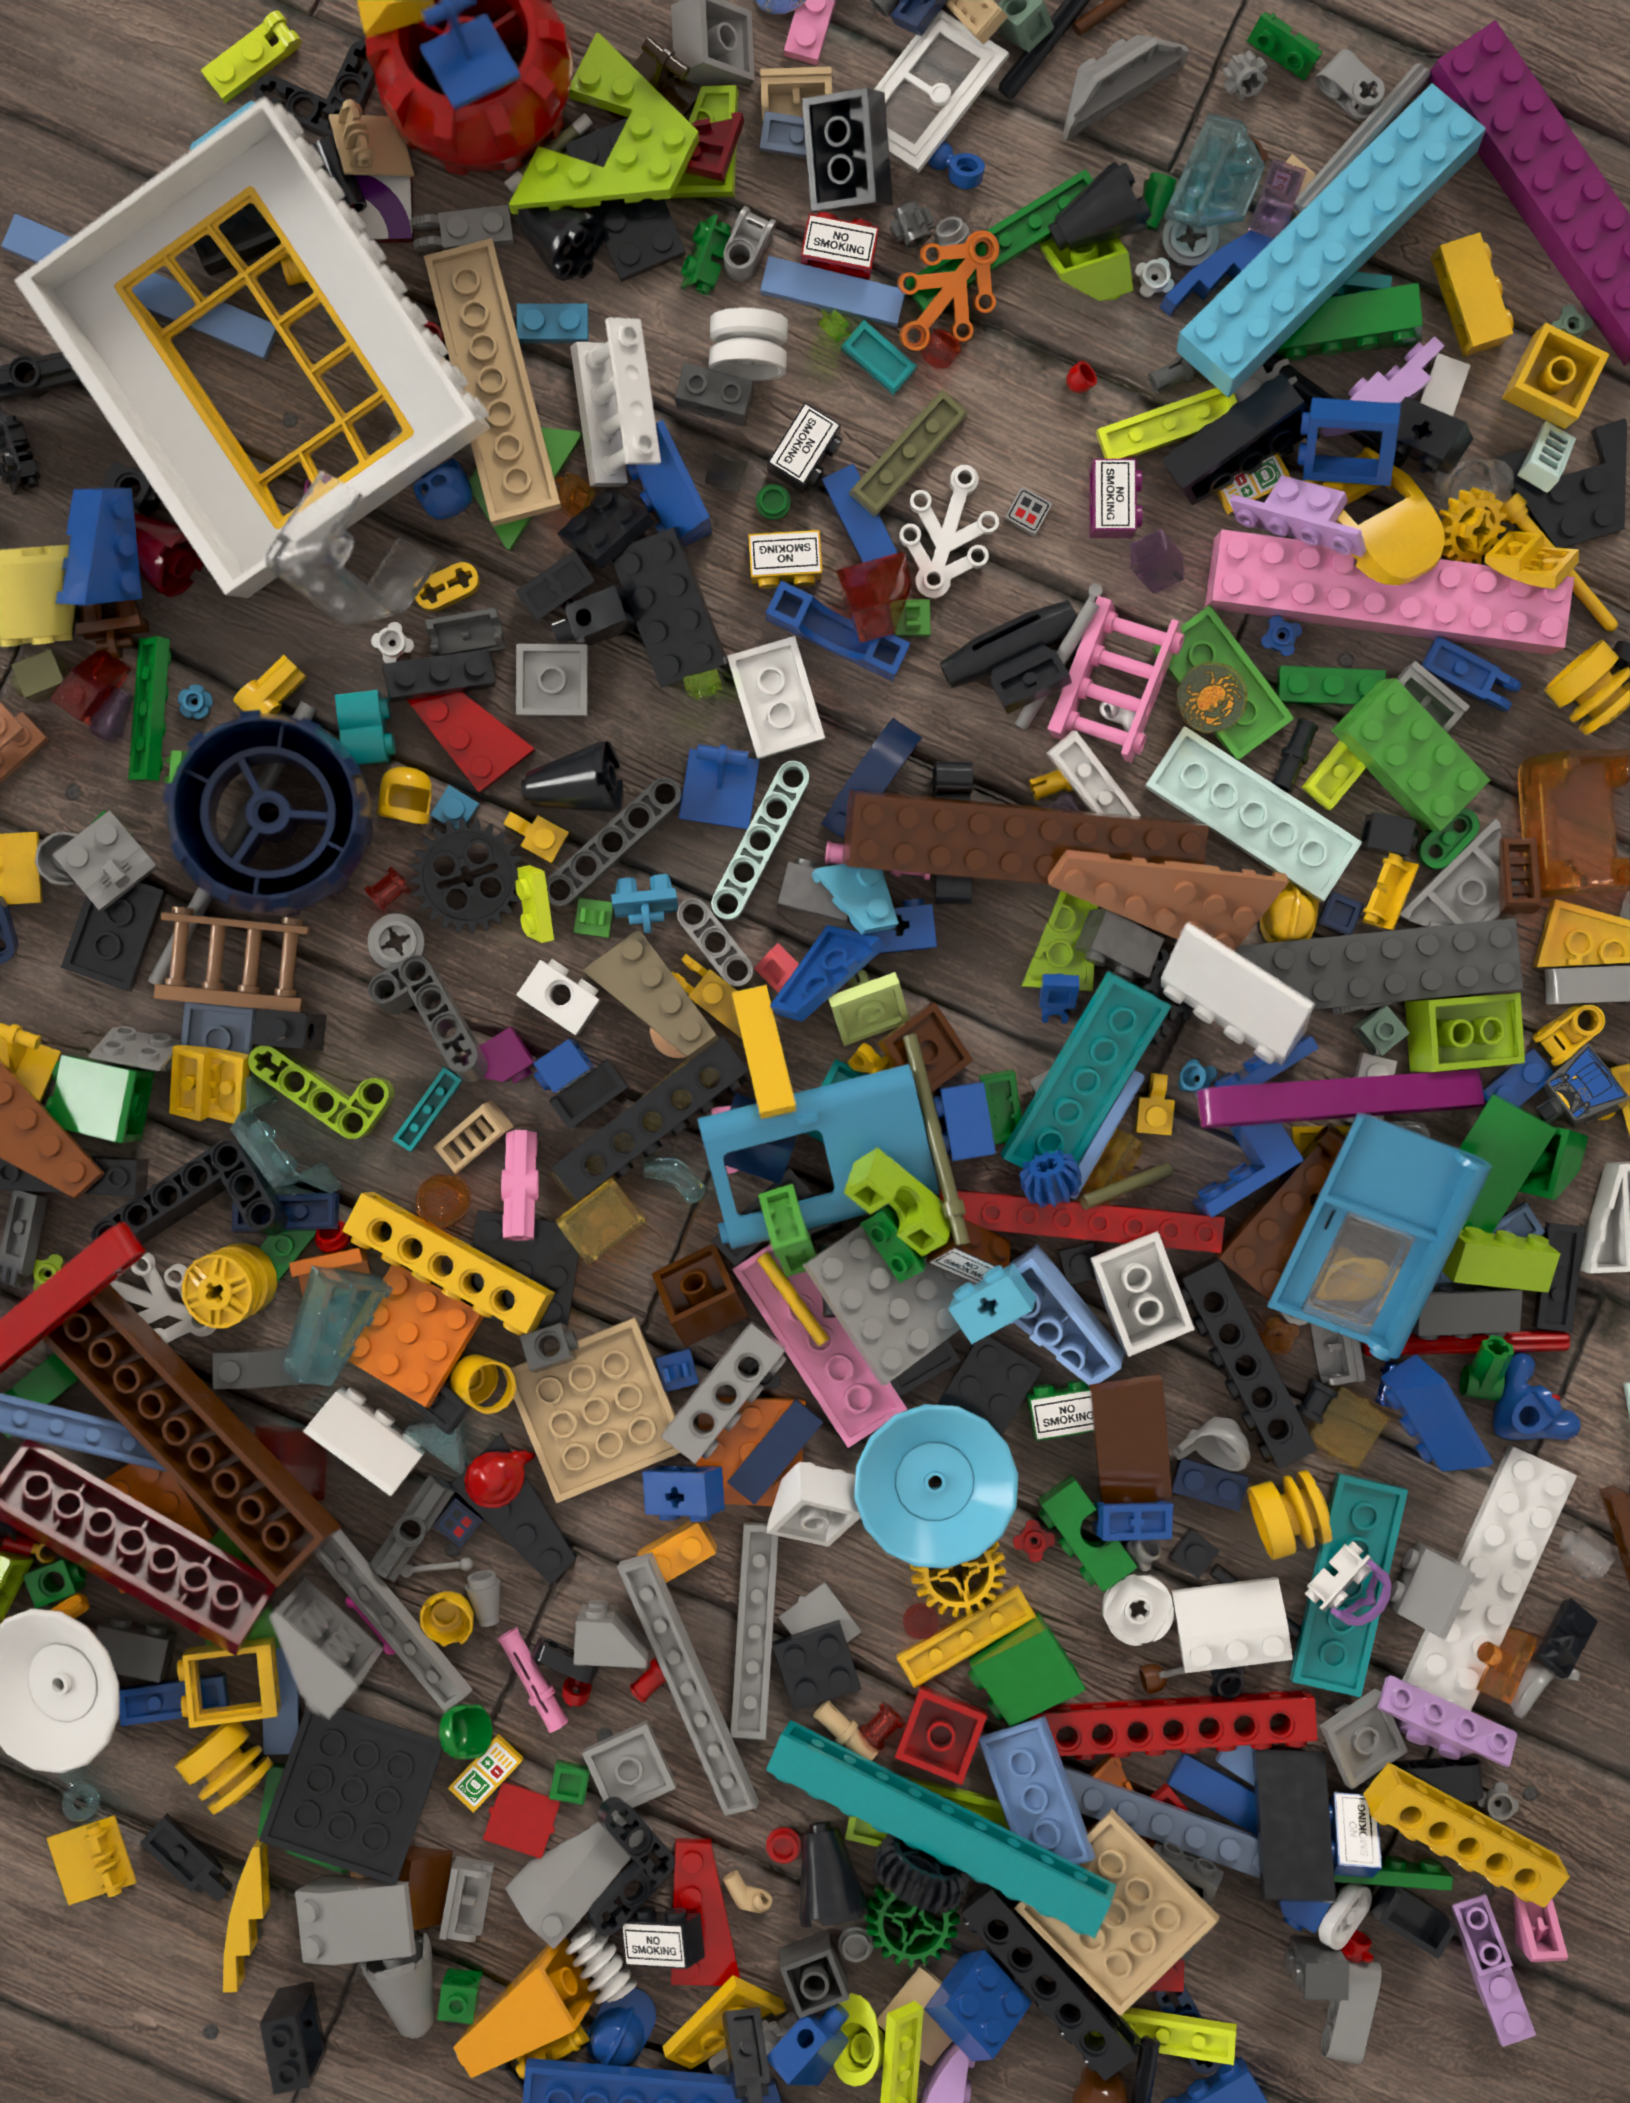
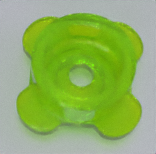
[818,309,851,342]

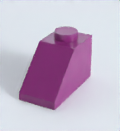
[463,1027,535,1084]

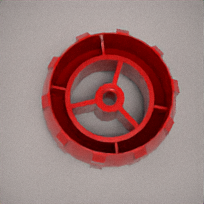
[365,0,574,176]

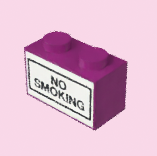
[1089,459,1143,538]

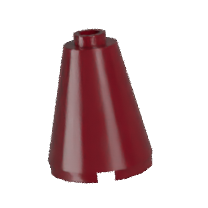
[134,513,204,597]

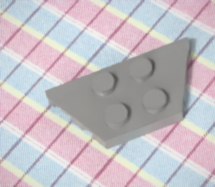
[1399,818,1520,927]

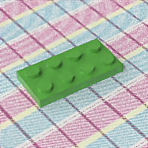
[1151,605,1294,761]

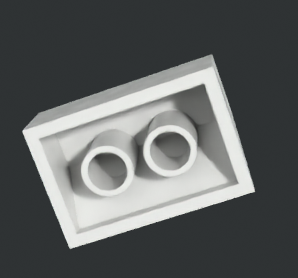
[303,1386,428,1496]
[1172,1577,1293,1673]

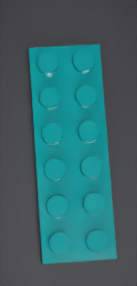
[1000,971,1171,1168]
[1289,1472,1408,1697]

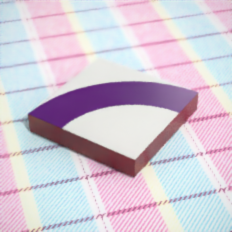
[355,175,414,243]

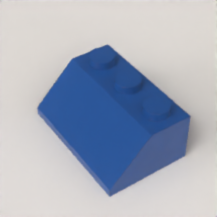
[625,420,712,547]
[1380,1354,1494,1472]

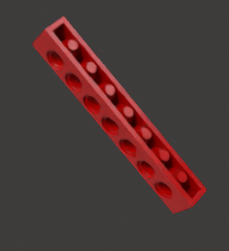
[938,1187,1225,1253]
[1028,1689,1318,1760]

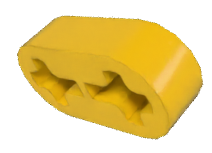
[414,562,480,612]

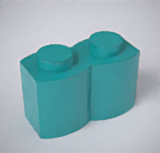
[335,690,396,767]

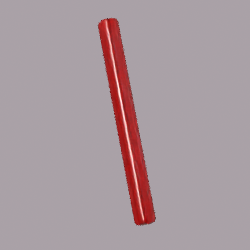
[1361,1331,1570,1356]

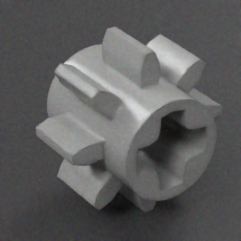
[1222,50,1268,101]

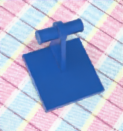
[420,0,521,111]
[679,744,760,830]

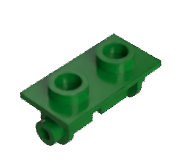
[1247,12,1323,81]
[680,214,731,295]
[860,1205,927,1283]

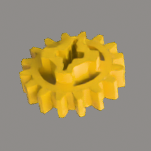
[1439,487,1507,564]

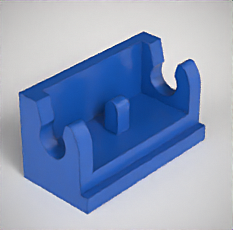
[1092,1501,1173,1541]

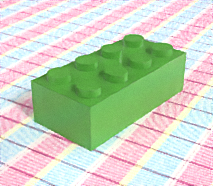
[1331,678,1490,831]

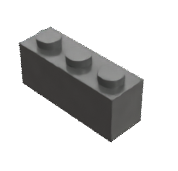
[1412,1282,1523,1340]

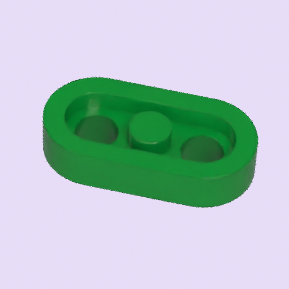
[1417,808,1480,870]

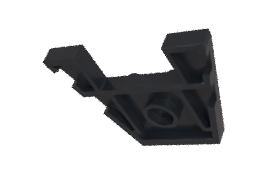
[1491,418,1627,548]

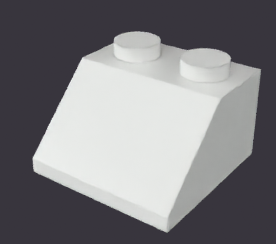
[766,1462,861,1547]

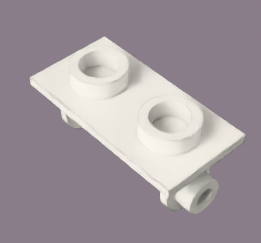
[1305,1541,1373,1612]

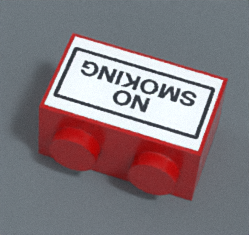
[801,212,879,281]

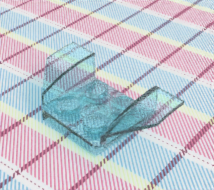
[230,1074,343,1194]

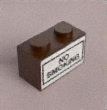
[927,1219,1010,1284]

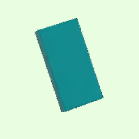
[841,320,917,396]

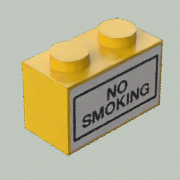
[748,530,822,589]

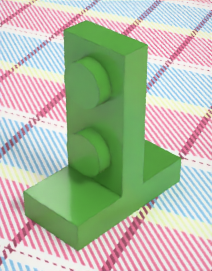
[758,1184,817,1277]

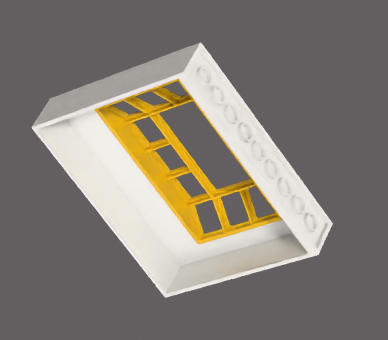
[14,97,490,598]

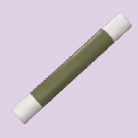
[504,113,593,194]

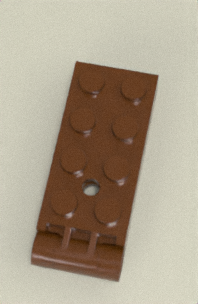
[1214,1123,1351,1300]

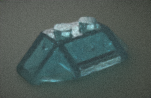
[1164,113,1265,229]

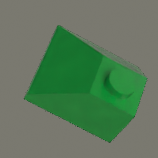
[1518,1127,1589,1200]

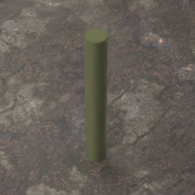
[1080,1162,1173,1210]

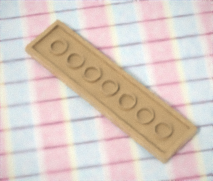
[424,238,562,527]

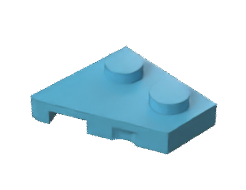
[811,864,899,935]

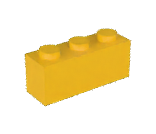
[1430,232,1514,357]

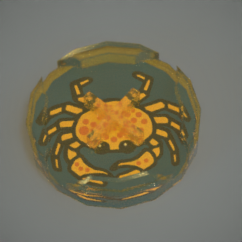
[1176,662,1248,734]

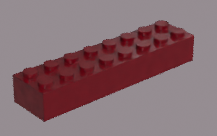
[0,1439,277,1656]

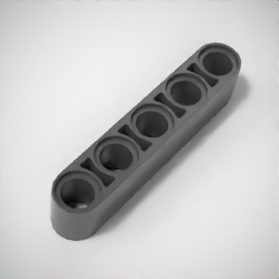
[546,777,682,908]

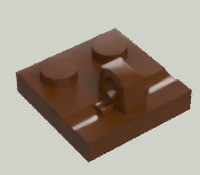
[878,1002,973,1100]

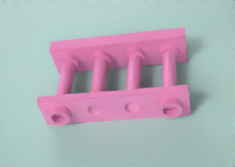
[1047,596,1185,763]

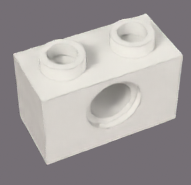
[516,959,602,1036]

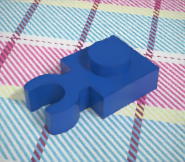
[1039,974,1079,1024]

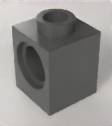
[520,1323,579,1373]

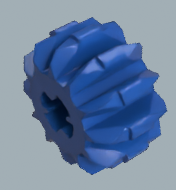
[1019,1149,1082,1208]

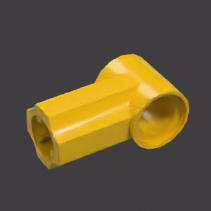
[233,655,307,714]

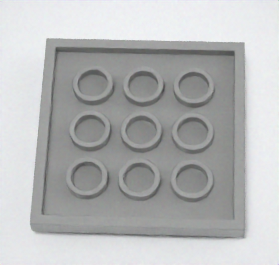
[802,1208,975,1386]

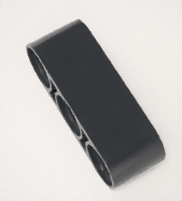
[1379,1756,1483,1802]

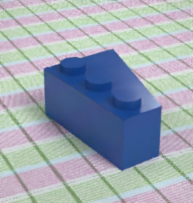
[56,488,142,605]

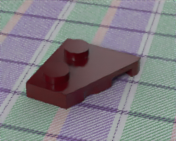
[684,112,745,182]

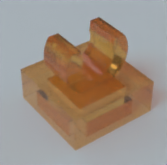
[555,472,596,519]

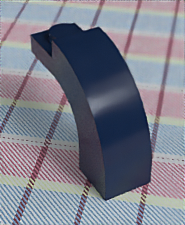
[821,718,922,839]

